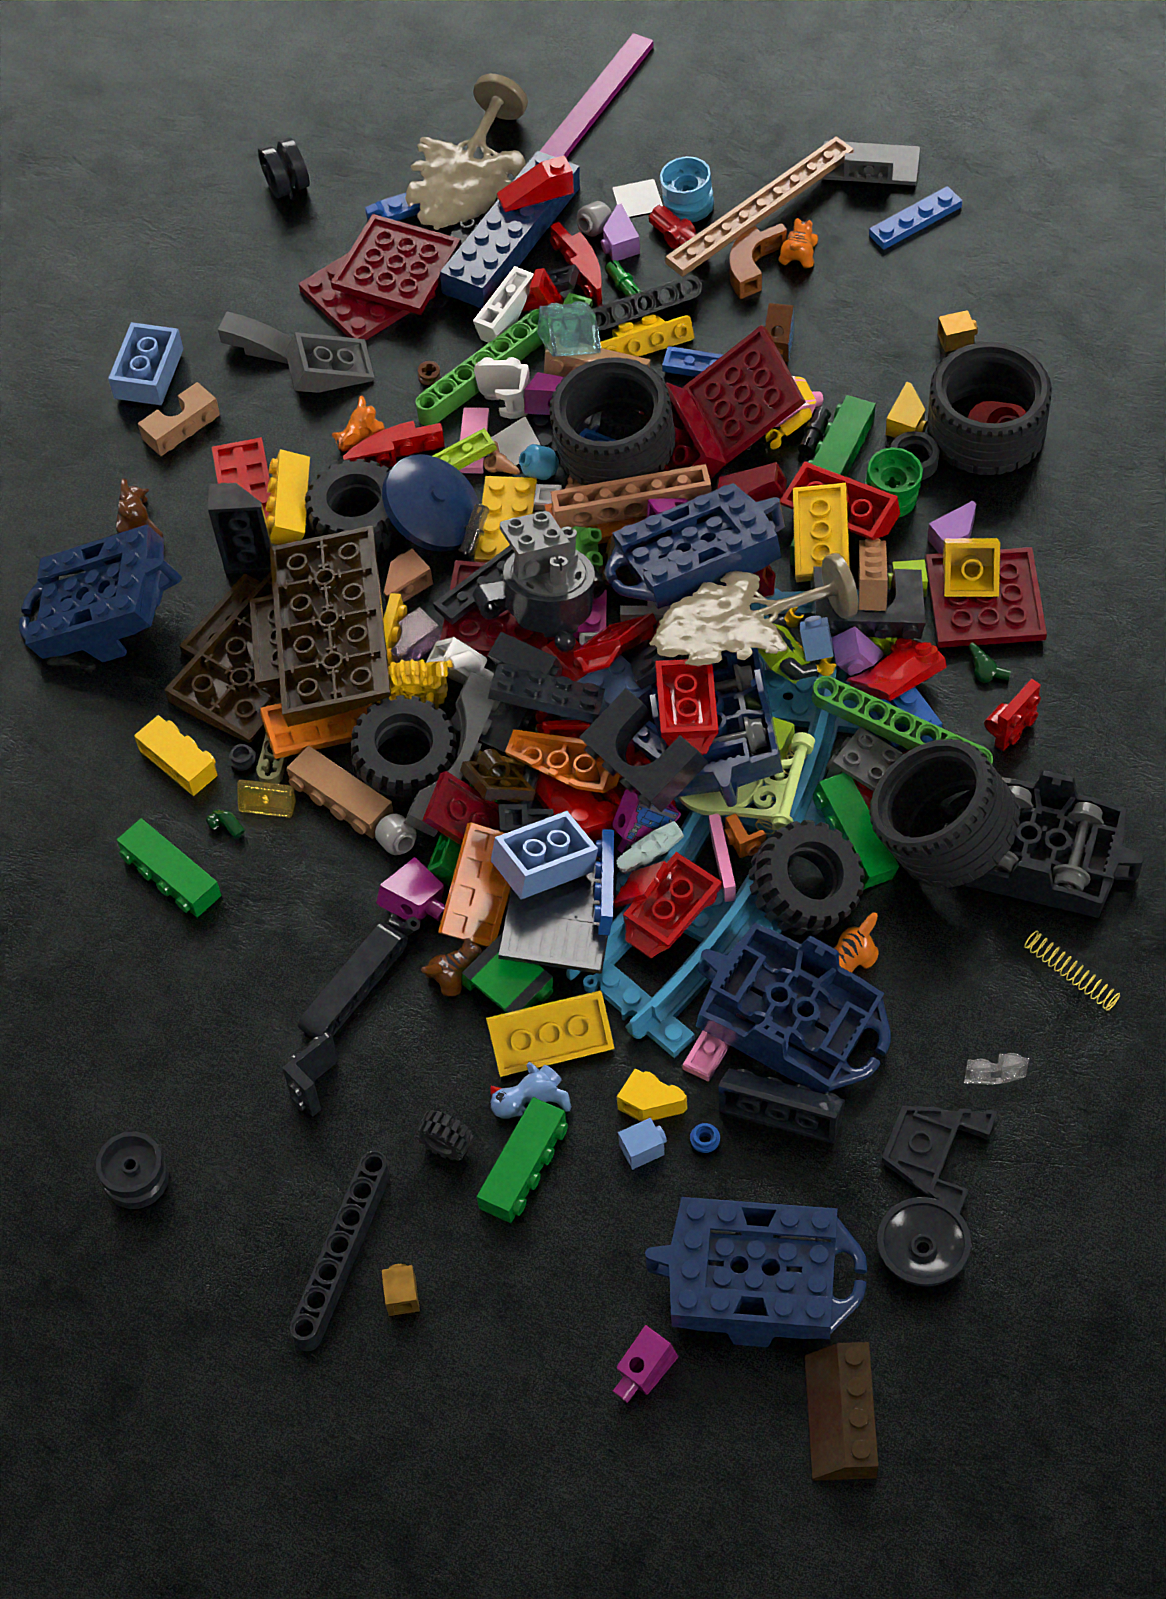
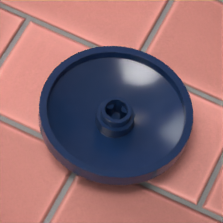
[382,455,480,552]

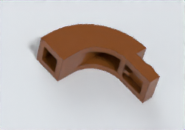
[730,223,787,299]

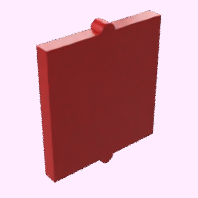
[613,861,668,908]

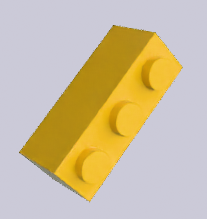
[134,715,218,796]

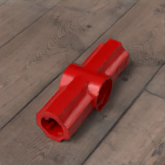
[649,204,697,249]

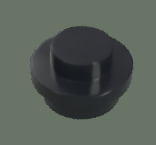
[228,744,256,771]

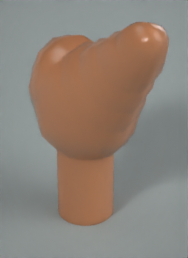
[483,441,520,475]

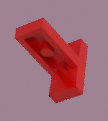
[522,268,564,322]

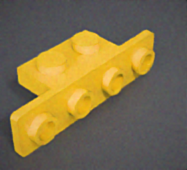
[595,315,695,357]

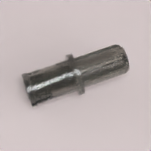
[459,504,489,557]

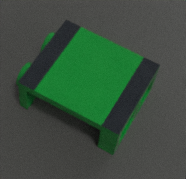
[462,934,553,1013]

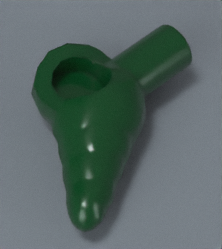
[969,643,1011,683]

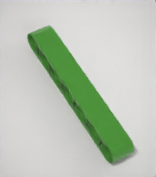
[415,309,550,426]
[811,676,993,764]

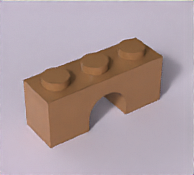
[138,382,220,456]

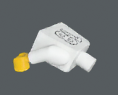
[426,637,494,685]

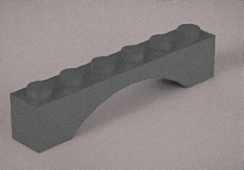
[404,672,500,837]

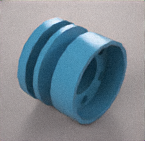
[660,156,715,222]

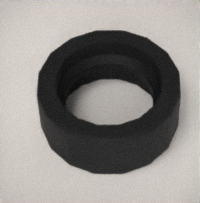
[890,431,939,481]

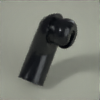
[386,912,420,936]

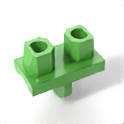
[572,526,603,571]

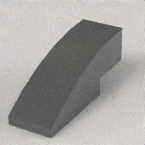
[218,311,292,364]

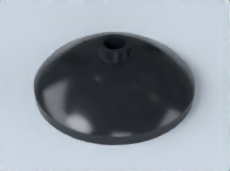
[877,1197,971,1287]

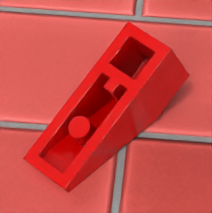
[497,156,574,212]

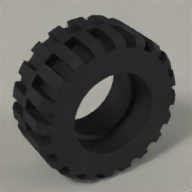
[305,459,400,553]
[351,695,457,805]
[749,820,865,936]

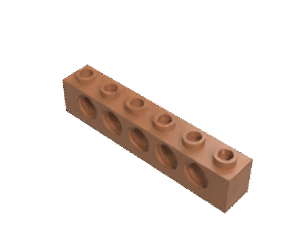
[550,464,711,528]

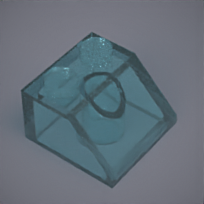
[537,301,601,357]

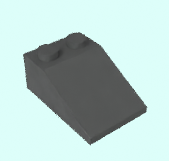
[286,332,375,393]

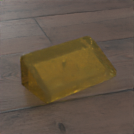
[237,780,296,818]

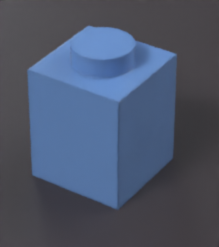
[800,616,833,662]
[618,1118,667,1170]

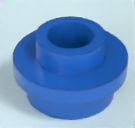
[690,1123,720,1153]

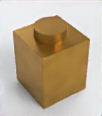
[937,310,978,352]
[382,1264,420,1316]

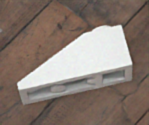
[473,266,534,343]

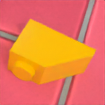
[885,382,927,438]

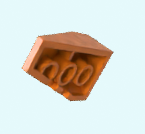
[505,729,620,793]

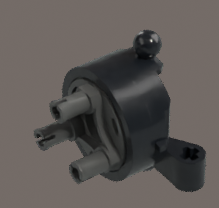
[473,527,605,652]

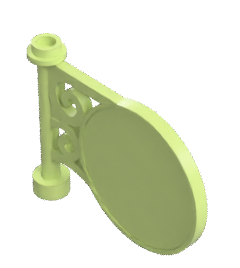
[678,732,815,830]

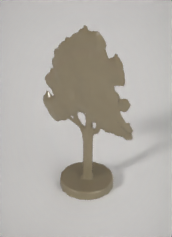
[405,73,528,230]
[649,553,858,666]

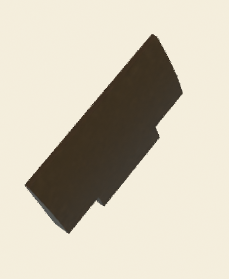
[250,525,391,727]
[165,572,281,743]

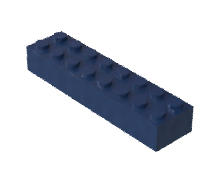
[440,151,580,309]

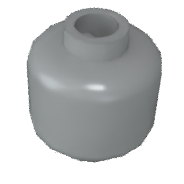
[577,201,612,237]
[375,814,417,855]

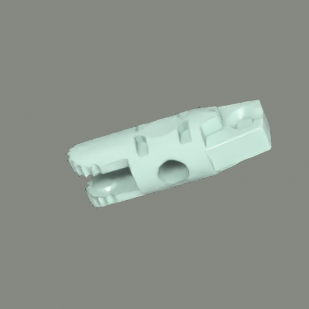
[616,821,684,874]

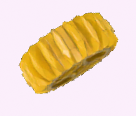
[377,659,448,709]

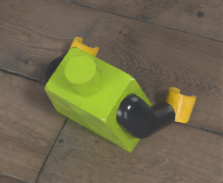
[758,607,837,684]

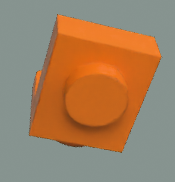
[723,813,766,858]

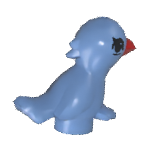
[490,1061,572,1119]

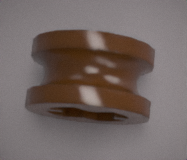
[418,361,441,385]

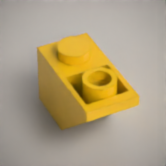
[617,1068,687,1122]

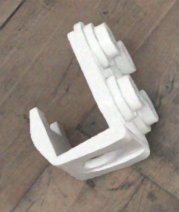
[474,357,530,419]

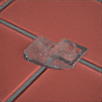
[964,1053,1029,1085]

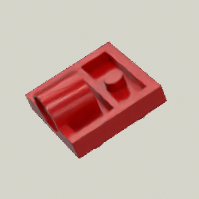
[984,679,1041,751]

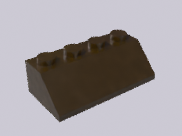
[805,1342,878,1481]

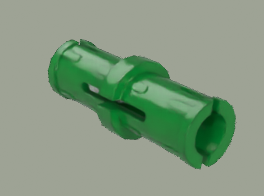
[605,260,643,302]

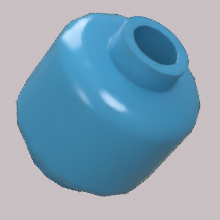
[519,444,559,480]

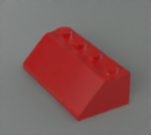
[780,461,900,540]

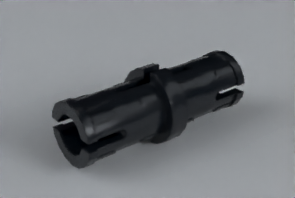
[798,407,831,456]

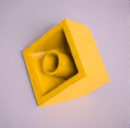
[943,538,1000,597]

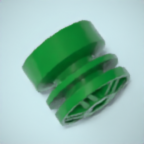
[865,447,923,517]

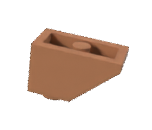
[384,549,433,606]

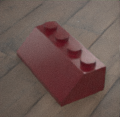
[639,383,726,480]

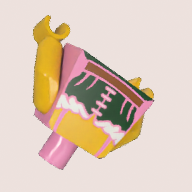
[765,376,823,449]

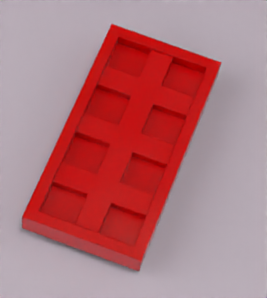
[212,437,271,518]

